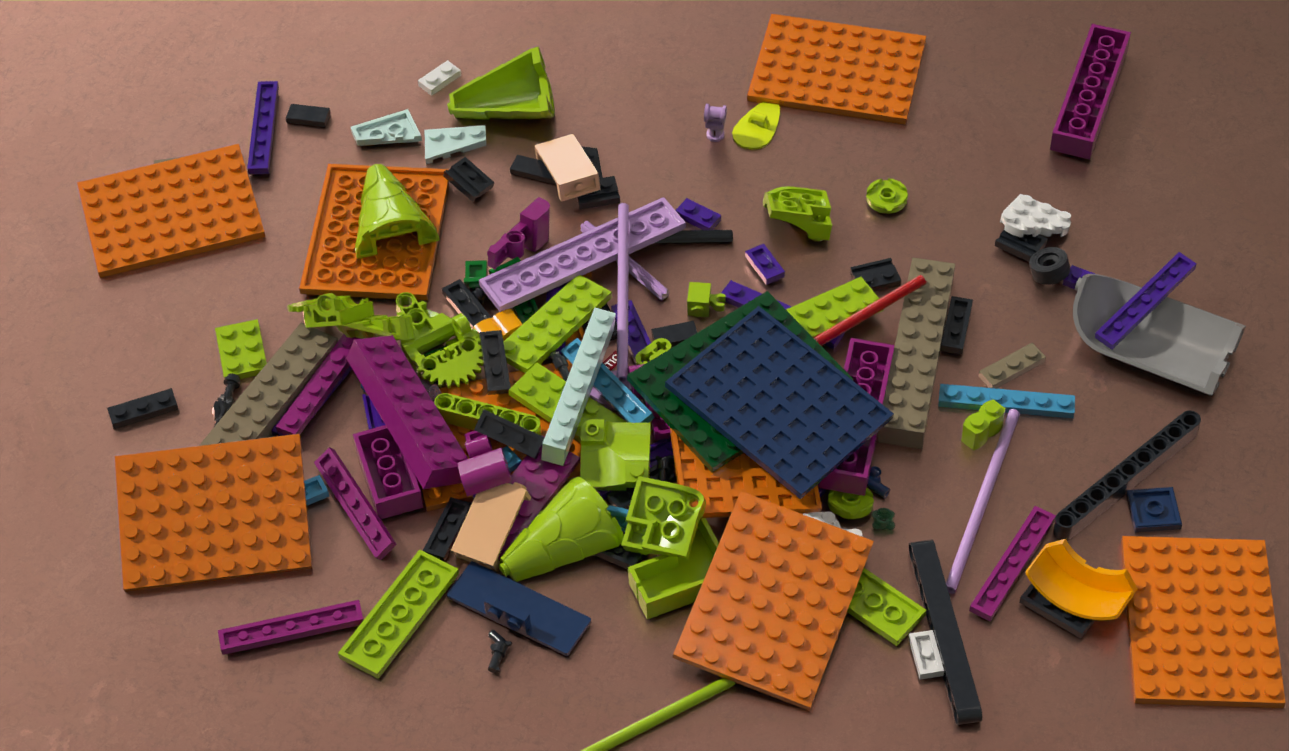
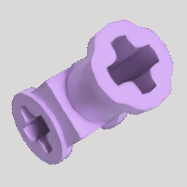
[704,104,727,142]

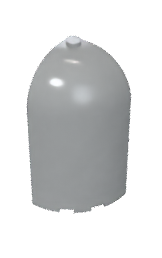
[1073,274,1246,395]

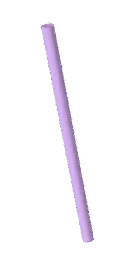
[617,203,629,383]
[946,409,1020,594]

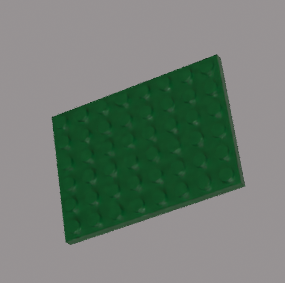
[627,291,854,473]

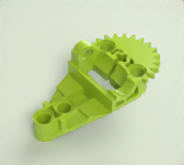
[396,292,484,389]
[287,293,415,341]

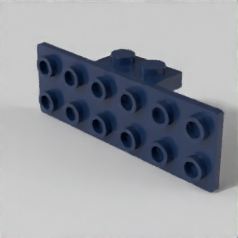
[447,561,591,656]

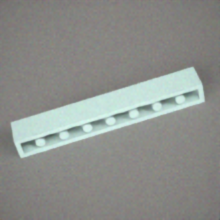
[541,308,616,466]

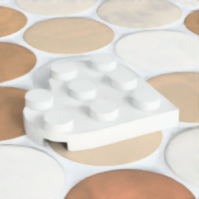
[1000,194,1071,237]

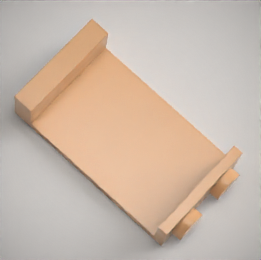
[535,134,600,202]
[451,482,531,572]

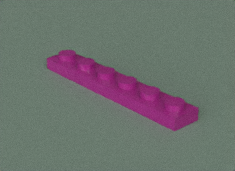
[276,334,361,435]
[314,447,397,560]
[969,506,1056,622]
[218,600,364,655]

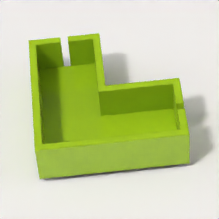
[628,518,719,619]

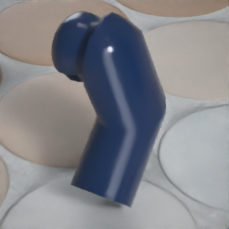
[867,466,891,499]

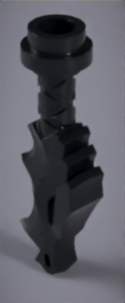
[212,373,241,427]

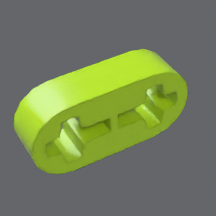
[635,338,671,365]

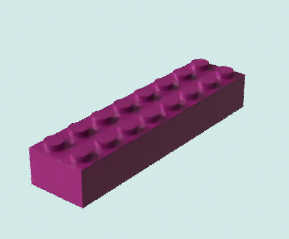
[1050,24,1131,159]
[346,335,468,489]
[819,338,895,496]

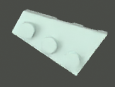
[351,109,422,146]
[424,125,486,165]

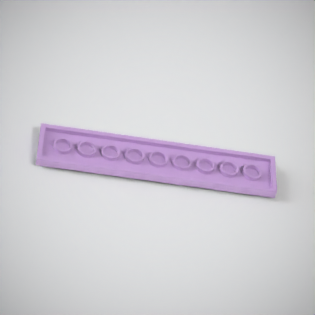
[479,197,686,312]

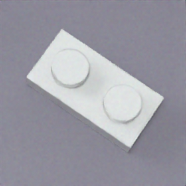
[418,60,461,96]
[909,630,944,680]

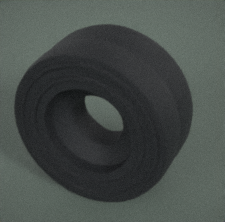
[1029,247,1070,285]

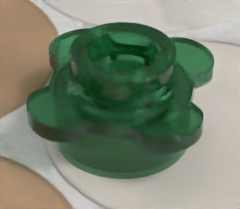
[872,508,895,530]

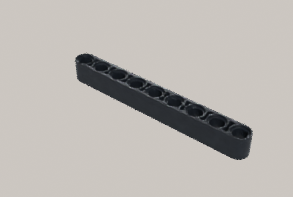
[1053,410,1201,541]
[909,539,982,725]

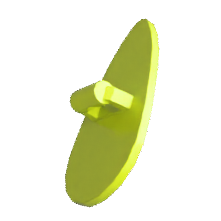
[732,102,780,150]

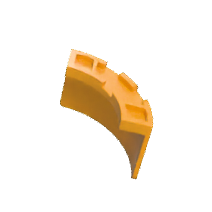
[1025,539,1138,620]

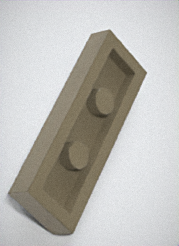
[979,343,1046,389]

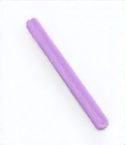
[580,221,669,300]

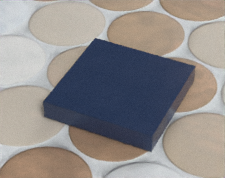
[1126,487,1182,533]

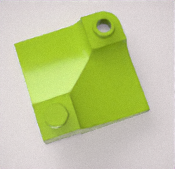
[763,186,832,241]
[580,419,651,491]
[621,476,706,559]

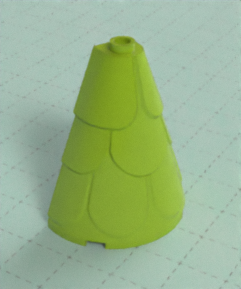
[447,46,555,120]
[355,164,440,259]
[498,477,624,582]

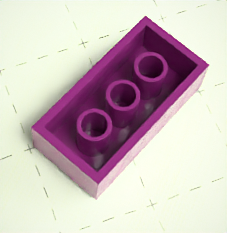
[353,425,423,519]

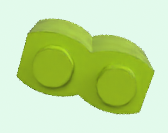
[961,399,1006,450]

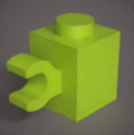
[687,282,726,317]

